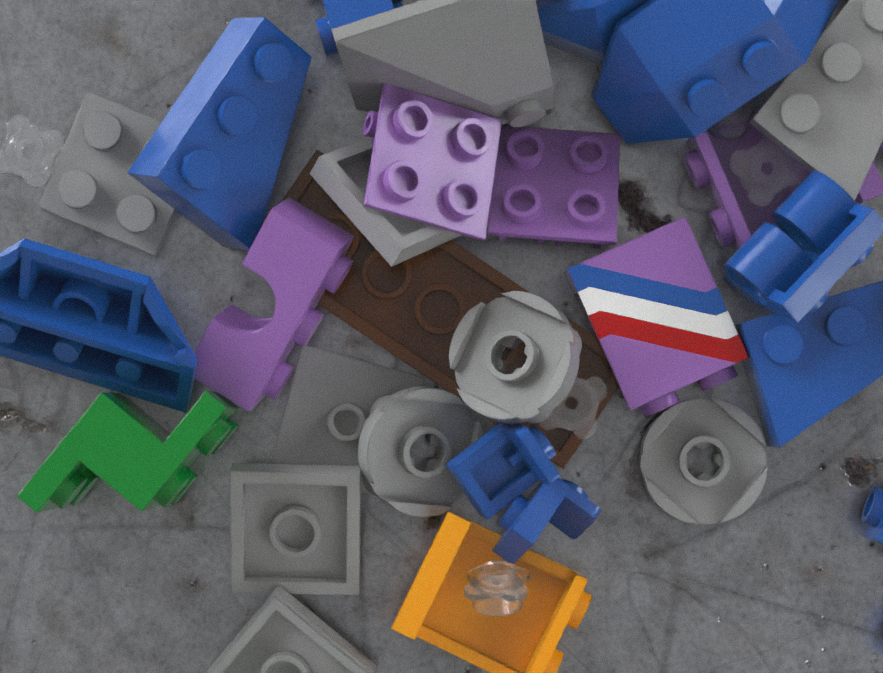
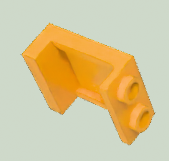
[391,510,592,673]

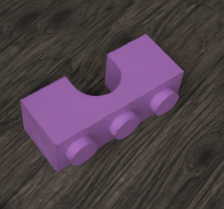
[194,197,355,412]

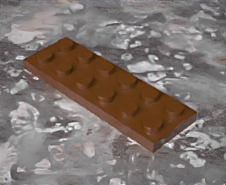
[245,150,619,469]

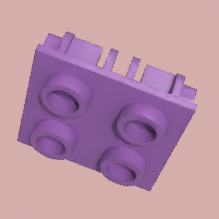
[363,83,502,241]
[487,125,620,249]

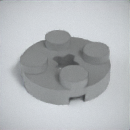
[449,291,582,424]
[358,386,485,517]
[638,397,768,525]

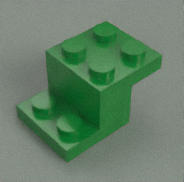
[17,391,239,513]

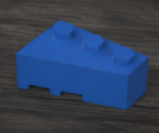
[127,17,312,251]
[734,280,883,448]

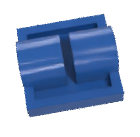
[723,171,883,323]

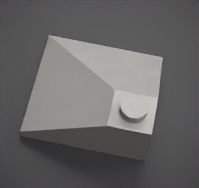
[331,0,555,127]

